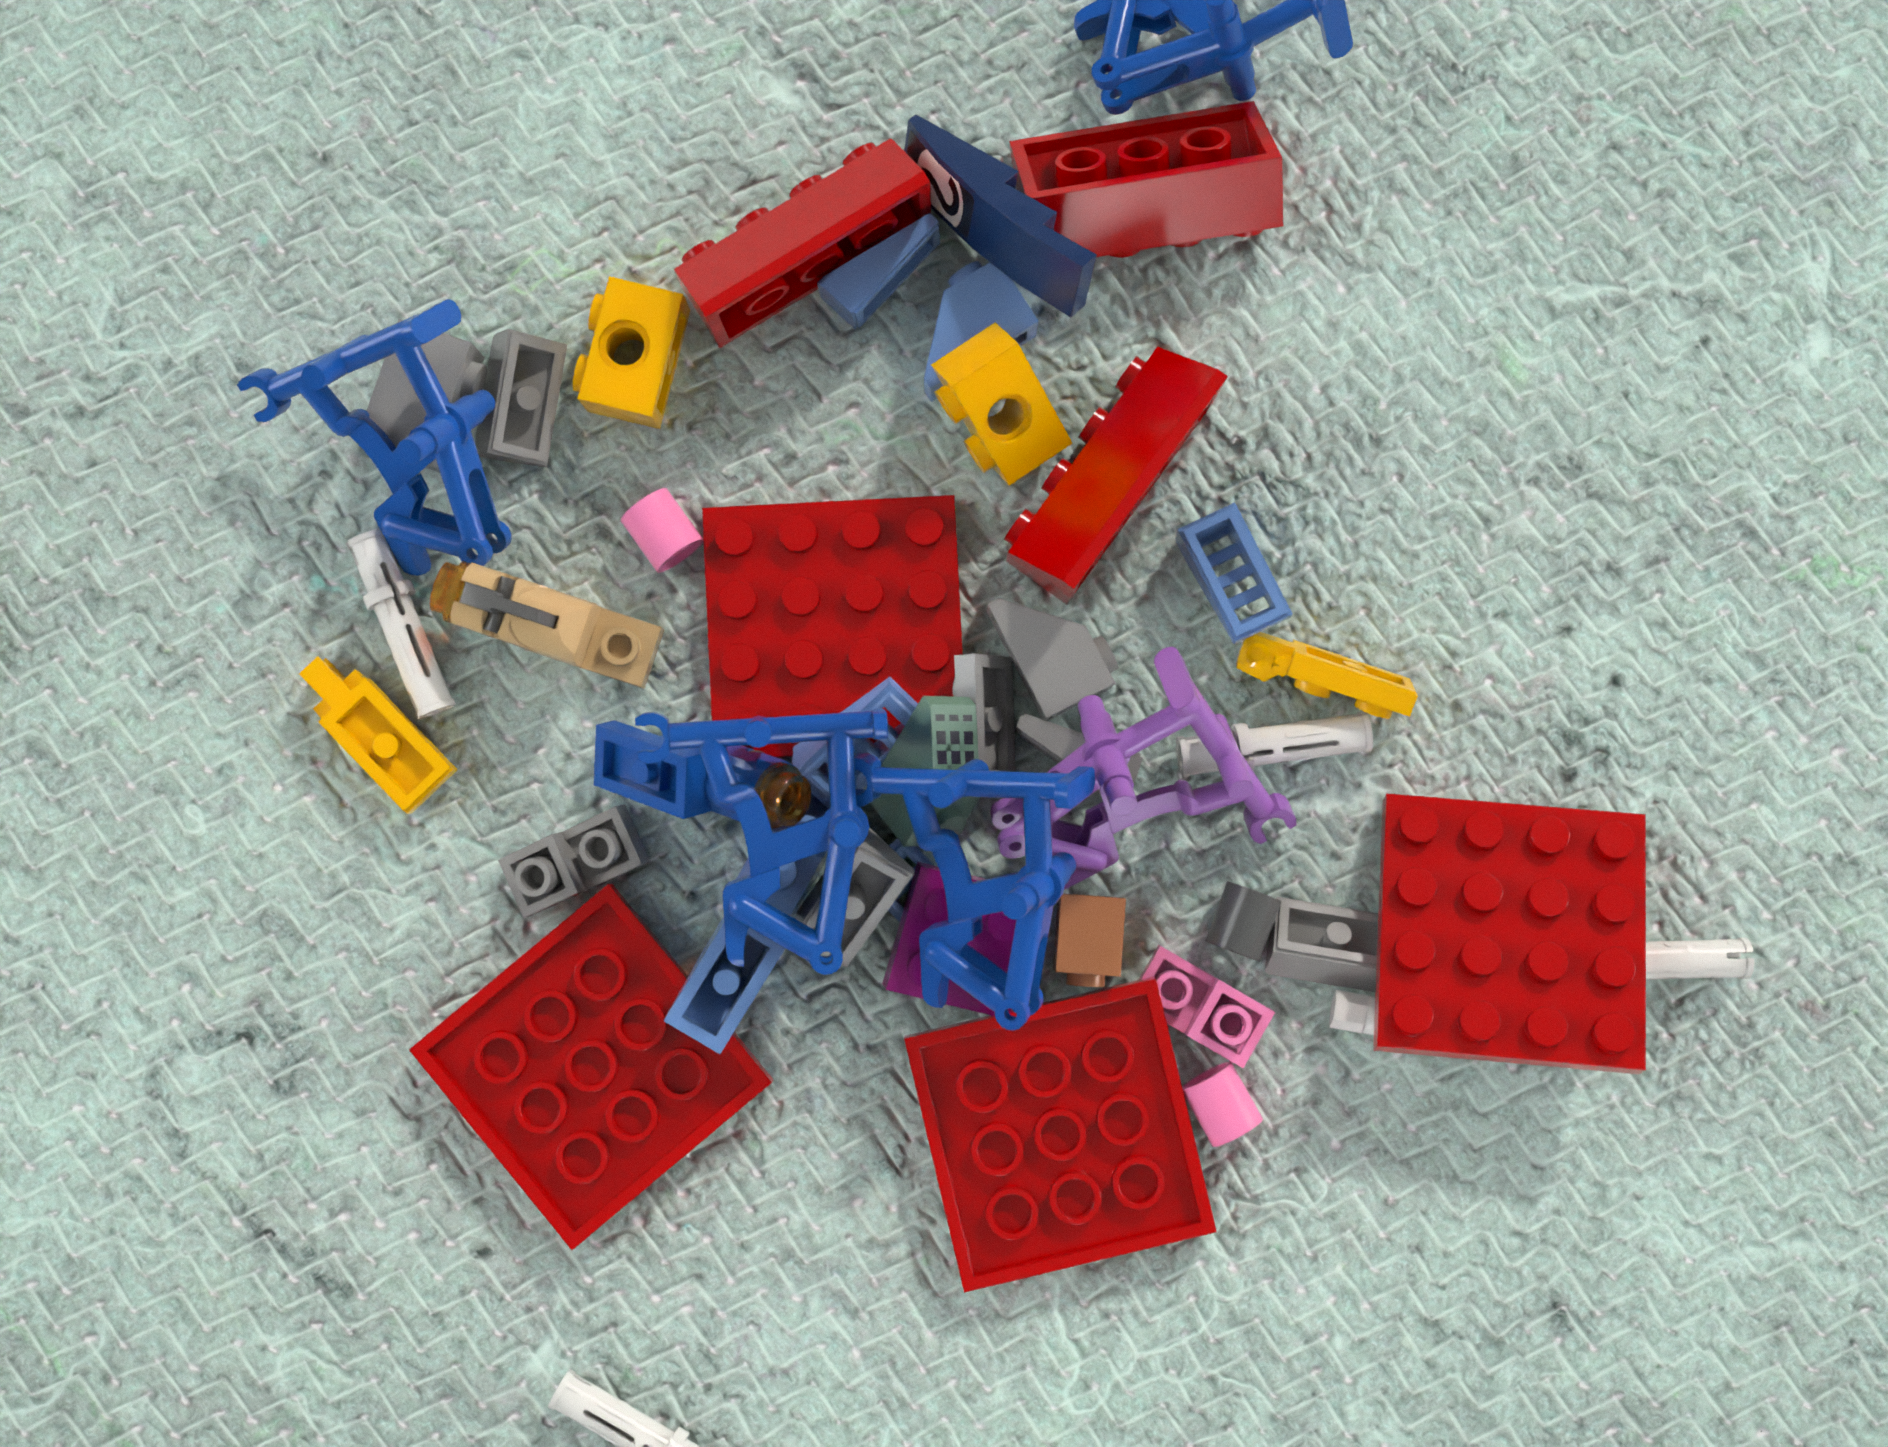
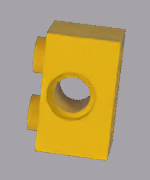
[572,276,691,429]
[931,322,1073,486]

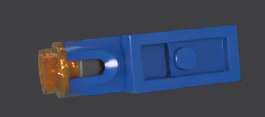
[594,720,811,828]

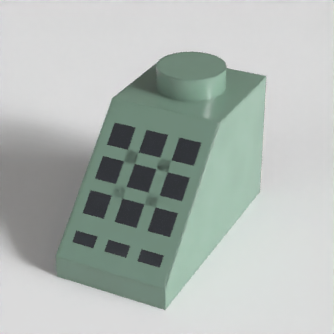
[871,696,980,847]

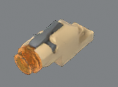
[430,561,664,689]

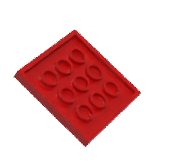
[702,495,963,758]
[1373,793,1646,1074]
[409,884,774,1250]
[904,976,1217,1293]

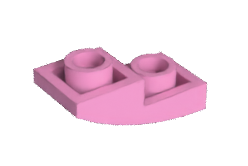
[1138,945,1275,1068]

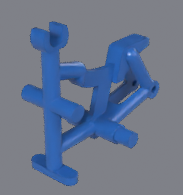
[1074,0,1353,115]
[237,299,512,576]
[635,709,888,975]
[854,753,1095,1030]

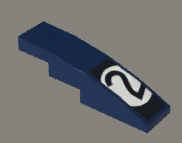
[904,114,1097,317]

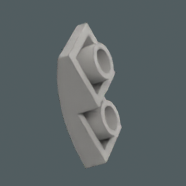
[498,804,651,918]

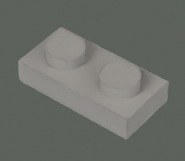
[953,653,1016,772]

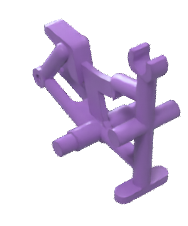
[990,647,1296,890]

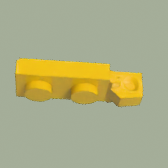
[1236,632,1418,719]
[299,656,458,814]

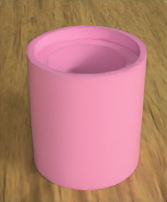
[620,488,704,573]
[1182,1061,1263,1147]

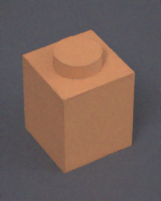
[1053,893,1126,987]

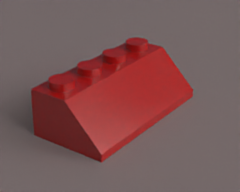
[1009,101,1284,258]
[674,138,931,348]
[1004,346,1228,605]

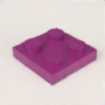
[882,861,1016,1016]

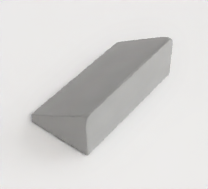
[475,329,567,467]
[795,828,914,967]
[1265,897,1378,992]

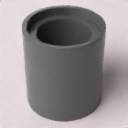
[1205,881,1282,962]

